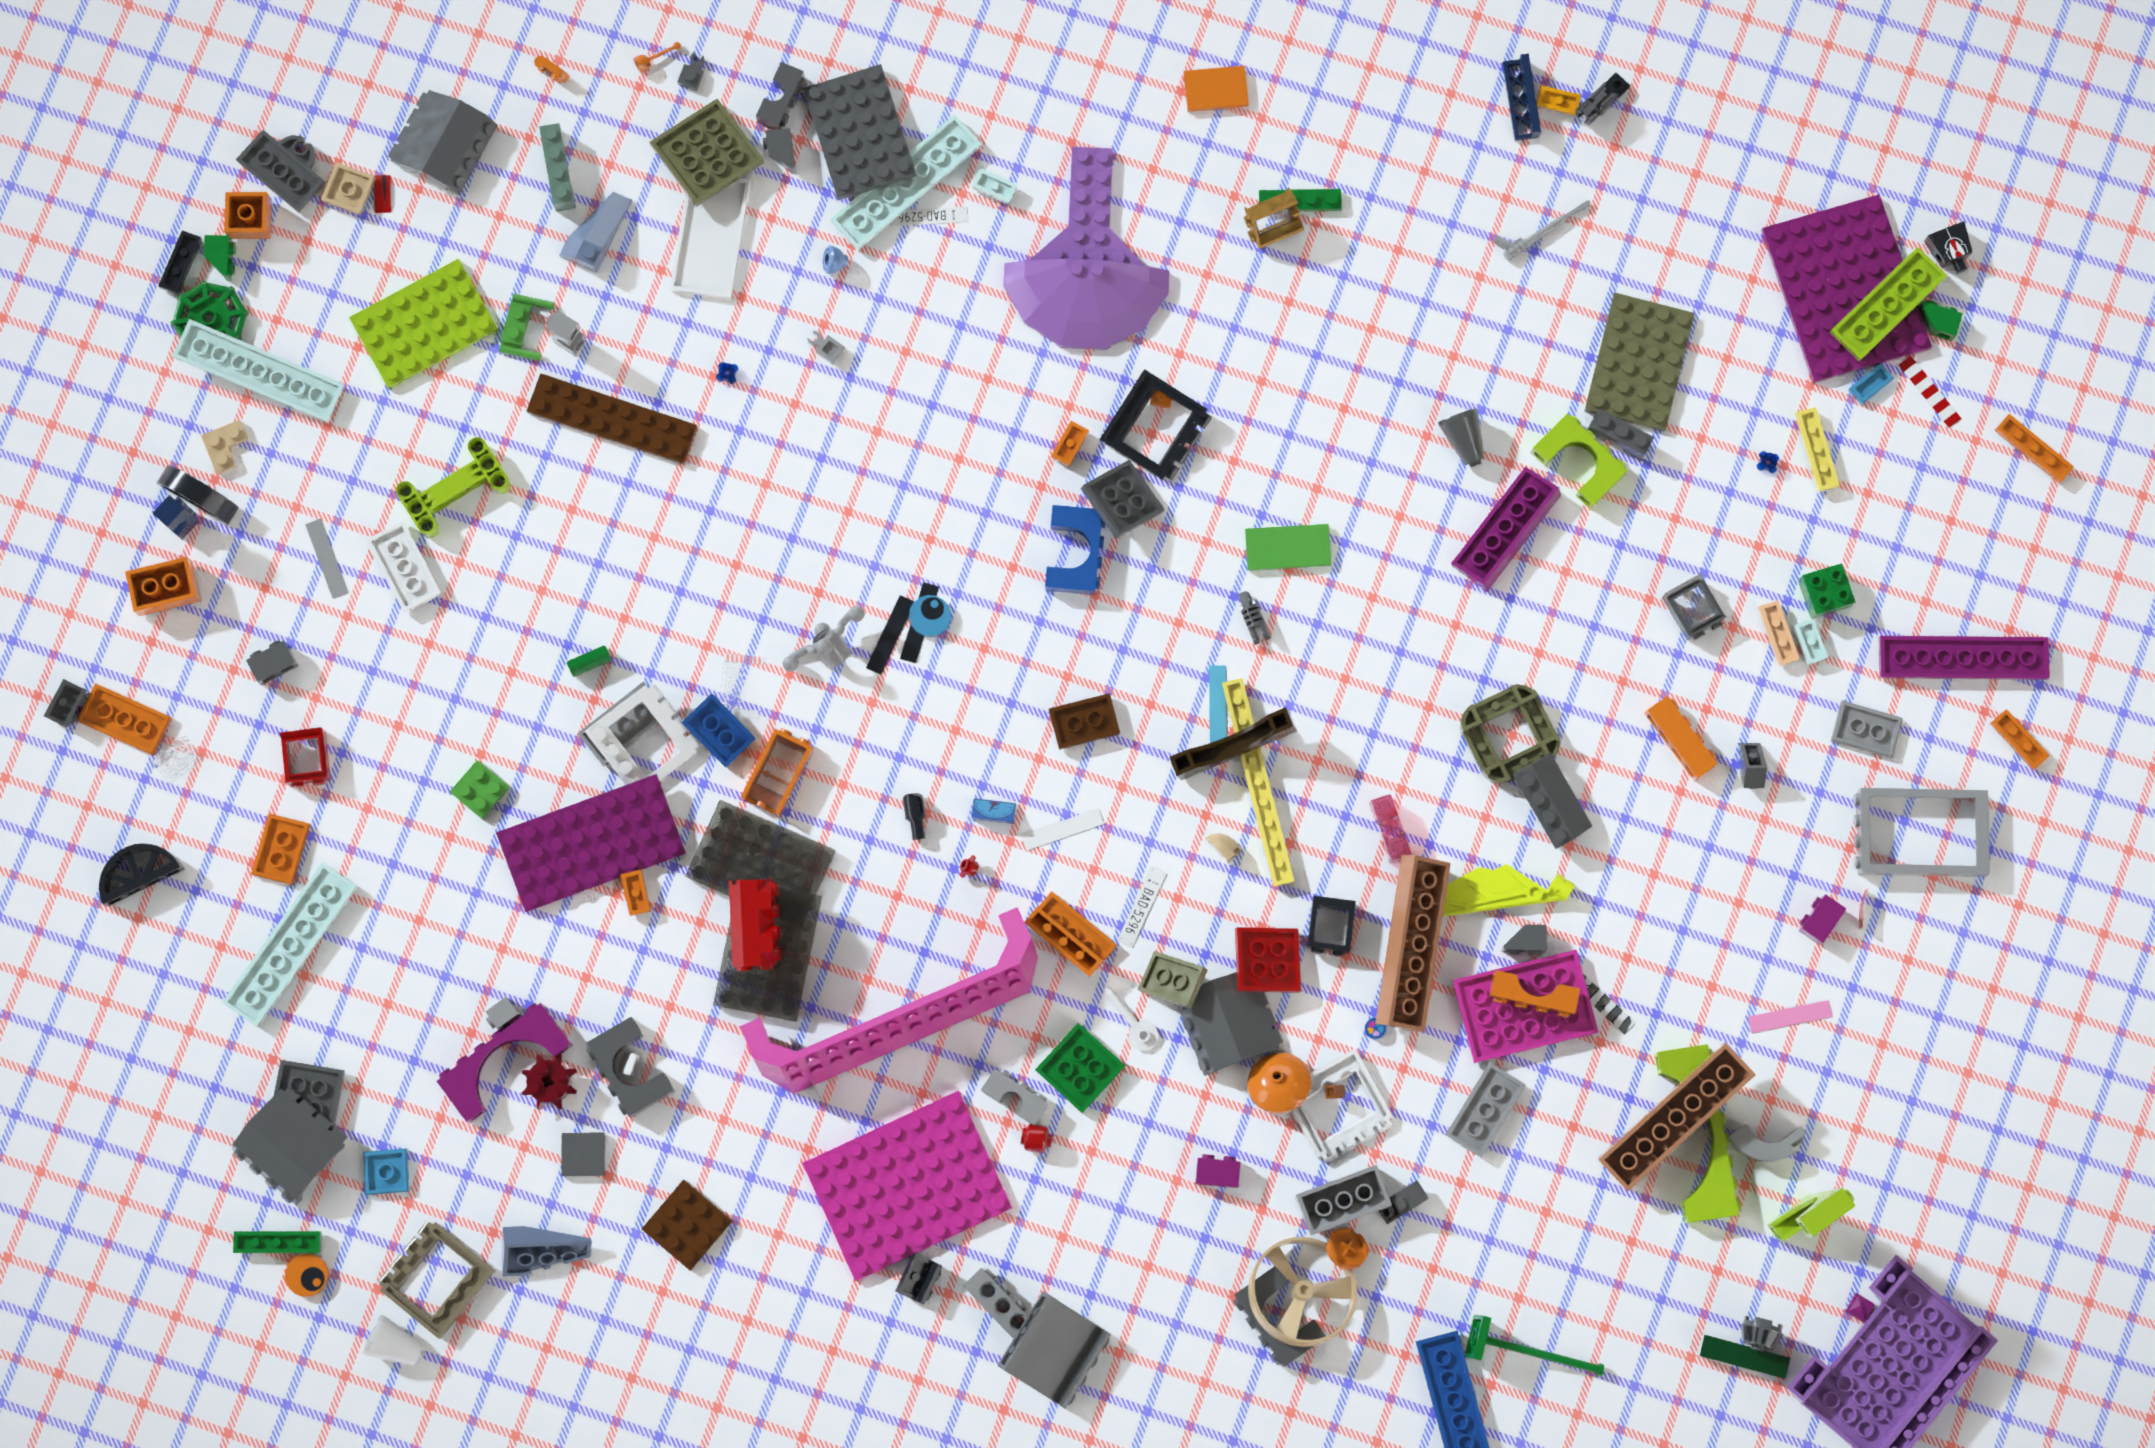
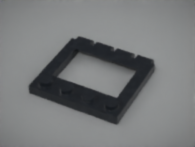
[1100,369,1212,480]

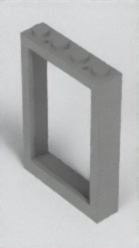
[1853,788,1990,877]

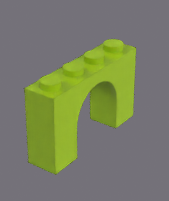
[1530,413,1628,510]

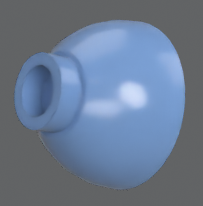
[822,245,848,274]

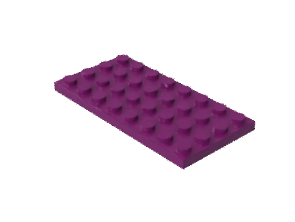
[496,774,686,912]

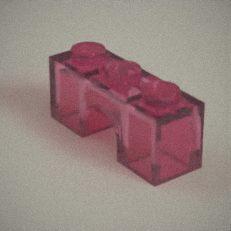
[1369,794,1412,864]

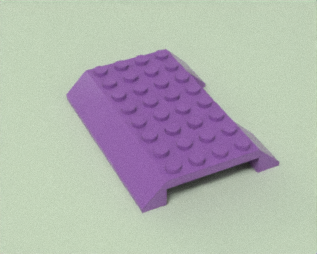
[1787,1254,1998,1448]

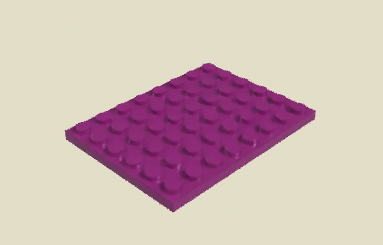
[1761,194,1932,384]

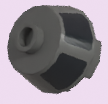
[1740,1316,1784,1352]

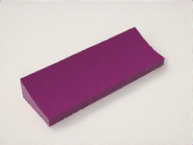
[1451,466,1561,592]

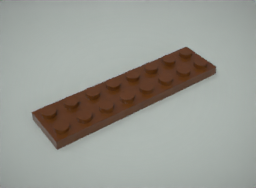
[526,373,698,465]

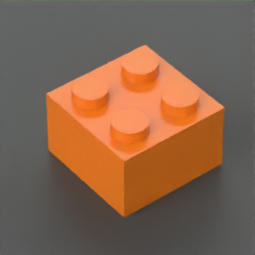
[224,192,272,239]

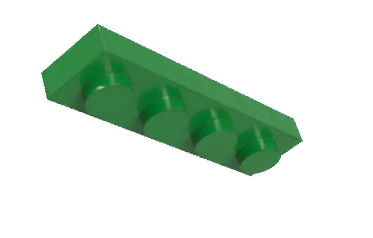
[1258,189,1342,212]
[233,1231,322,1253]

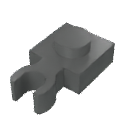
[677,52,705,91]

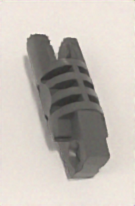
[1238,591,1272,645]

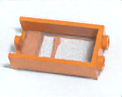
[741,728,814,817]

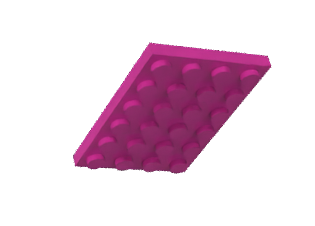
[1452,949,1599,1063]

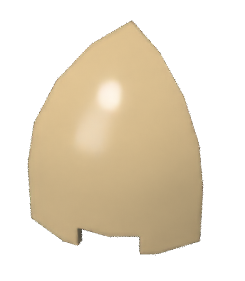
[1205,833,1243,863]

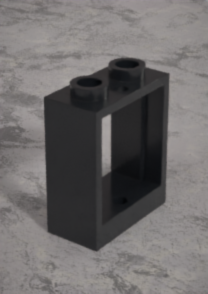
[1306,896,1356,957]

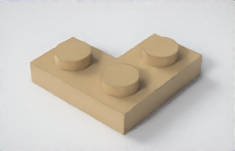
[201,419,249,475]

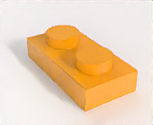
[1537,85,1581,116]

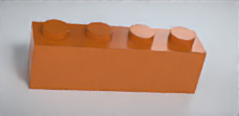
[1644,696,1718,781]

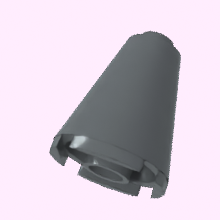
[1438,407,1484,468]

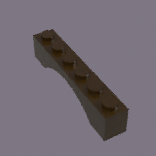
[1169,707,1298,781]

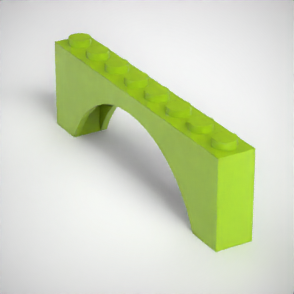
[1654,1044,1741,1224]
[1766,1187,1856,1242]

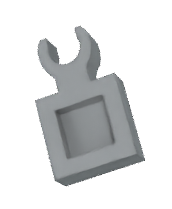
[807,330,845,365]

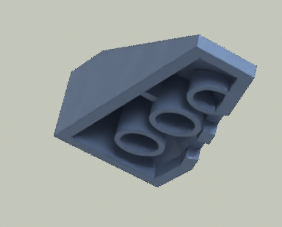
[559,191,632,273]
[502,1226,592,1277]

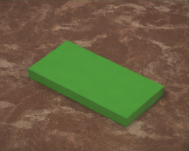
[1245,524,1332,571]

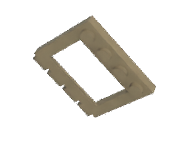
[377,1221,496,1340]

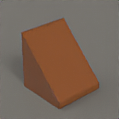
[1325,1084,1345,1099]

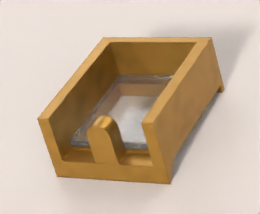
[1243,187,1304,249]

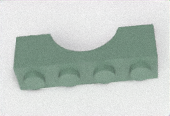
[539,123,576,212]

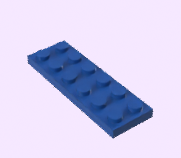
[1415,1330,1490,1448]

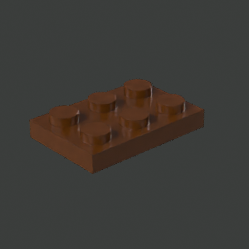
[1048,693,1120,750]

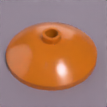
[1247,1052,1312,1114]

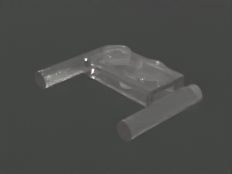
[719,653,767,719]

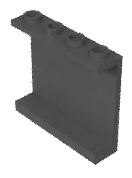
[997,1291,1111,1409]

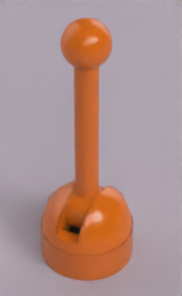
[633,42,681,73]

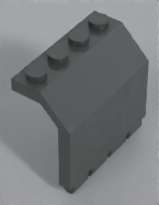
[388,90,498,195]
[1176,972,1283,1076]
[232,1086,348,1206]

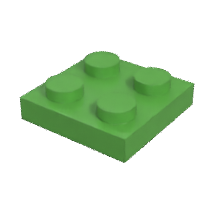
[449,760,510,820]

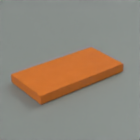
[77,683,172,756]

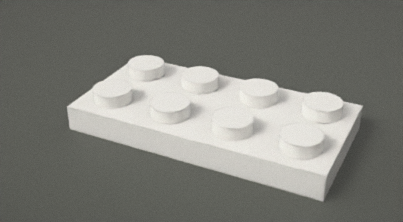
[366,520,442,613]

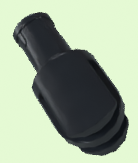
[903,793,926,840]

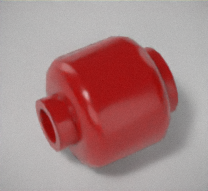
[1020,1124,1053,1153]

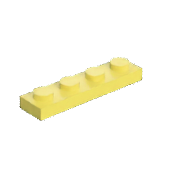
[1795,407,1840,492]

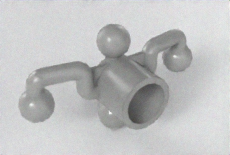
[782,605,865,672]

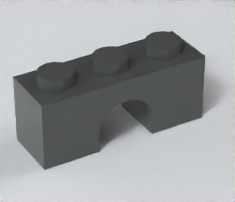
[756,62,806,129]
[1587,408,1654,461]

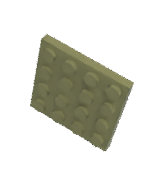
[649,98,764,207]

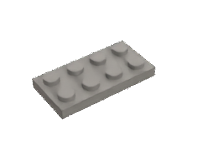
[577,681,661,767]
[1445,1062,1526,1158]

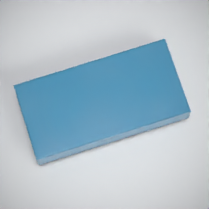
[1848,363,1894,405]

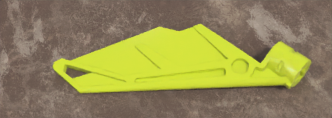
[1443,864,1576,917]

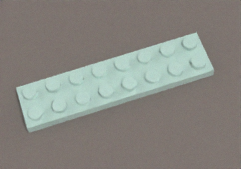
[830,114,982,251]
[172,319,345,423]
[222,862,358,1027]

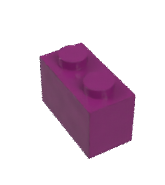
[1798,894,1847,945]
[1195,1154,1241,1188]

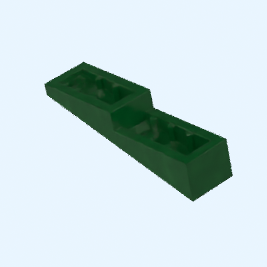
[1699,1334,1791,1379]

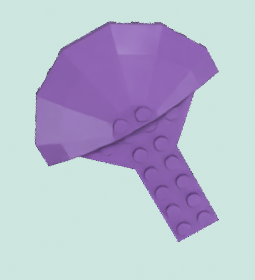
[1003,146,1170,350]

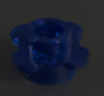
[716,362,739,384]
[1756,451,1779,474]

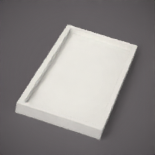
[669,178,751,300]

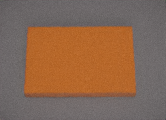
[1183,65,1249,112]
[251,813,311,885]

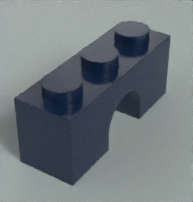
[152,495,199,540]

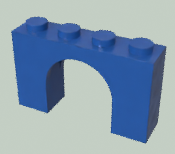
[1045,505,1105,595]

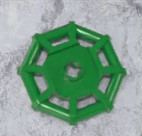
[170,280,249,340]

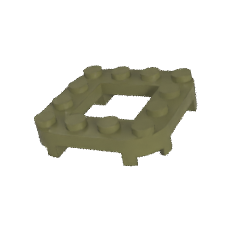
[1460,684,1561,784]

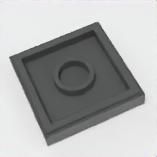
[561,1132,605,1177]

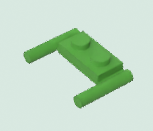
[499,293,555,361]

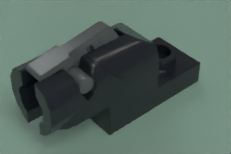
[1575,72,1631,125]

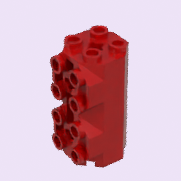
[729,879,782,971]

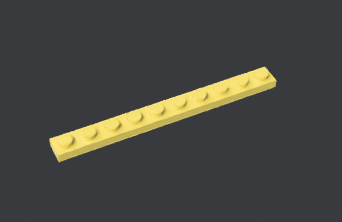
[1222,678,1295,887]

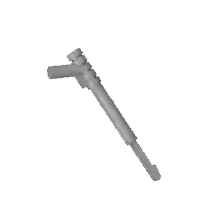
[1493,200,1591,261]

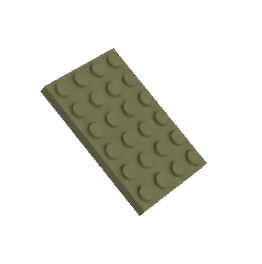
[1584,292,1695,432]

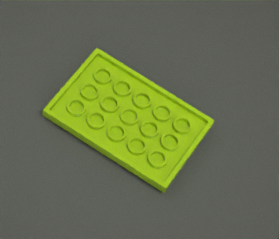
[349,258,499,389]

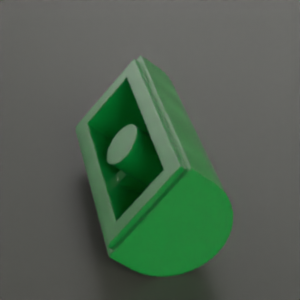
[566,645,612,678]

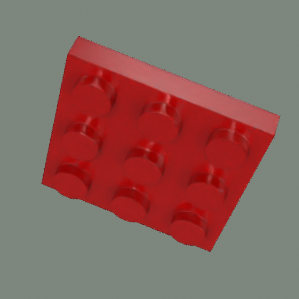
[1235,927,1301,993]

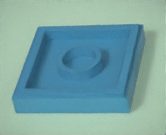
[363,1148,410,1195]

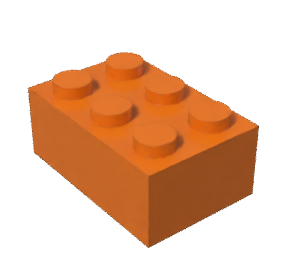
[125,557,201,616]

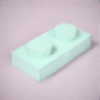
[971,168,1018,205]
[1793,618,1829,666]

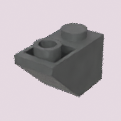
[1501,924,1547,956]
[1379,1180,1429,1224]

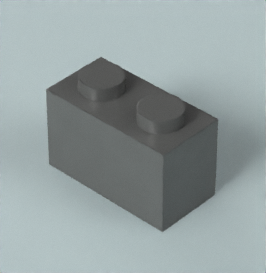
[246,640,299,686]

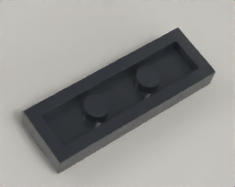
[158,230,203,295]

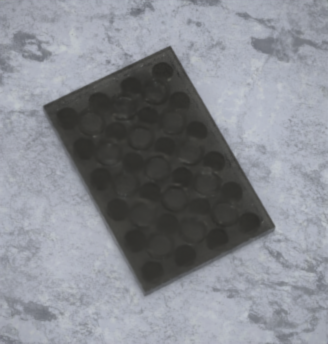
[685,800,836,928]
[713,879,823,1022]

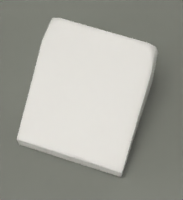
[618,1052,640,1077]

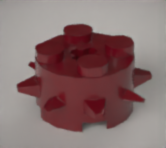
[521,1054,577,1110]

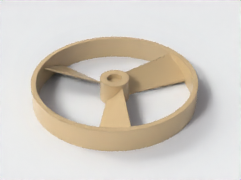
[1248,1237,1357,1347]

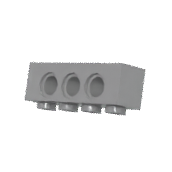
[963,1267,1027,1339]

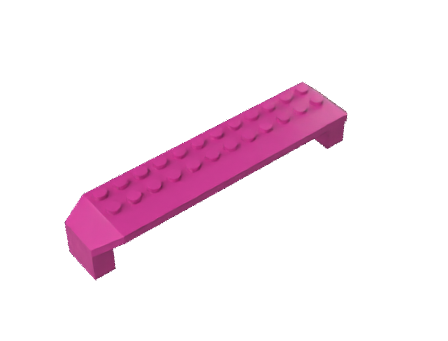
[740,907,1038,1094]

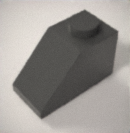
[762,128,796,174]
[1739,743,1767,789]

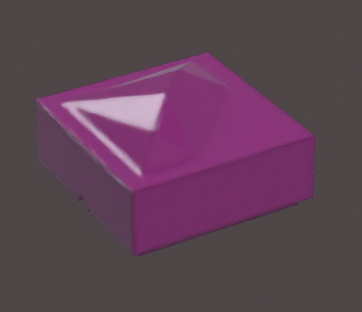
[1844,1293,1875,1323]

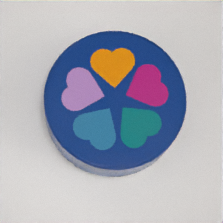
[1364,1018,1386,1039]

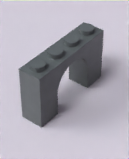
[586,1016,676,1118]
[1233,1266,1326,1367]

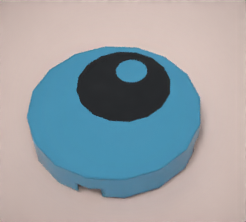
[909,595,951,637]

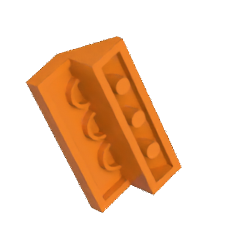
[1024,891,1117,977]

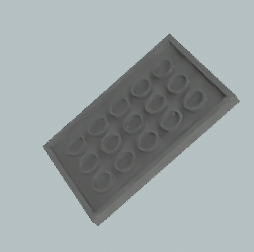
[803,64,917,201]

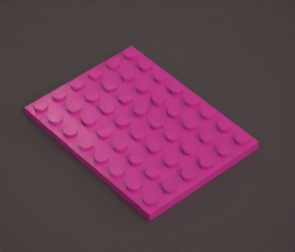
[802,1090,1012,1282]

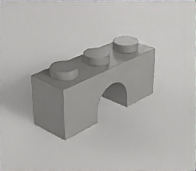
[546,310,586,356]
[981,1068,1049,1126]

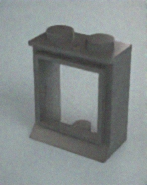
[1661,573,1727,641]

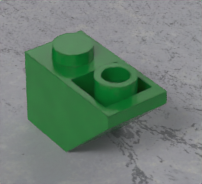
[203,235,236,281]
[1918,300,1963,342]

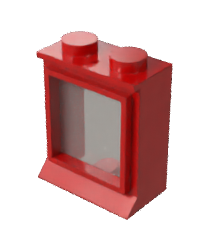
[279,727,331,788]

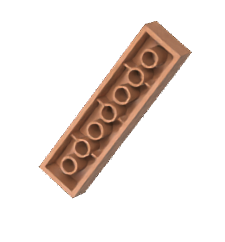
[1375,855,1451,1032]
[1598,1041,1756,1191]

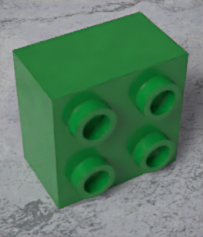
[1798,563,1856,619]

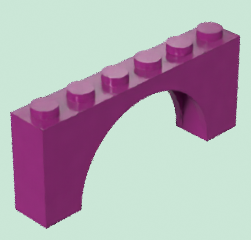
[436,1003,573,1123]

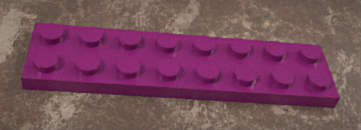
[1878,636,2050,680]

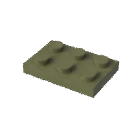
[1137,951,1208,1009]

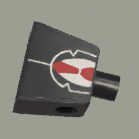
[1924,221,1972,274]

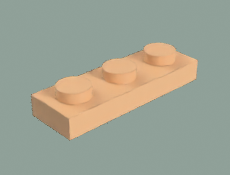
[1758,600,1800,667]

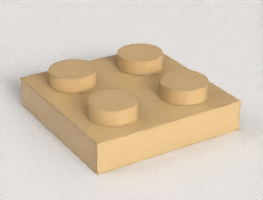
[321,162,376,216]

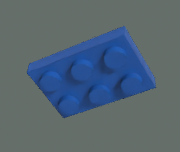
[681,693,756,768]

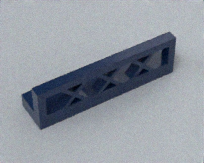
[1502,53,1541,141]

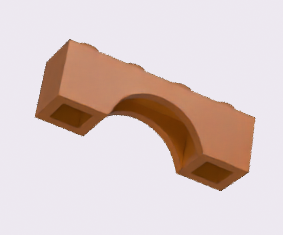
[1489,970,1580,1018]

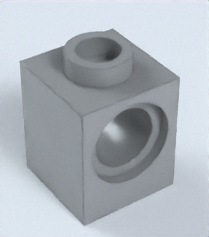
[485,997,521,1029]

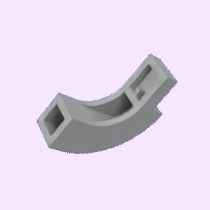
[1728,1124,1807,1162]

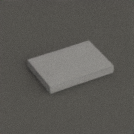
[1830,700,1903,759]

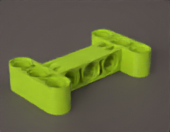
[396,437,511,538]

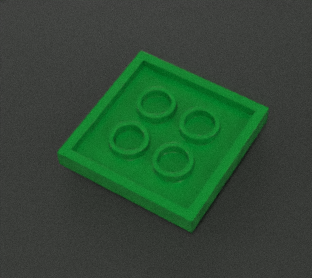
[1035,1023,1125,1114]

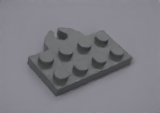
[235,130,326,213]

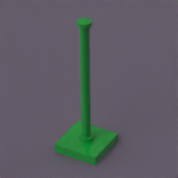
[1464,1315,1604,1377]

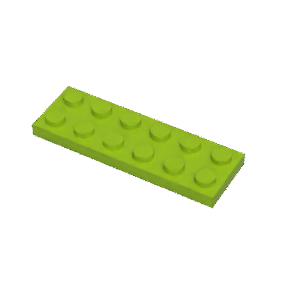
[1829,247,1948,361]

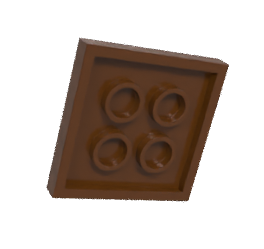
[641,1179,733,1271]

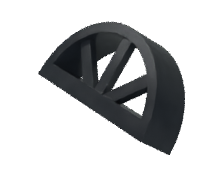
[156,465,239,525]
[99,843,185,907]

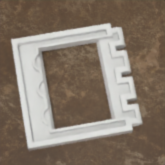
[585,683,701,785]
[1292,1049,1393,1163]

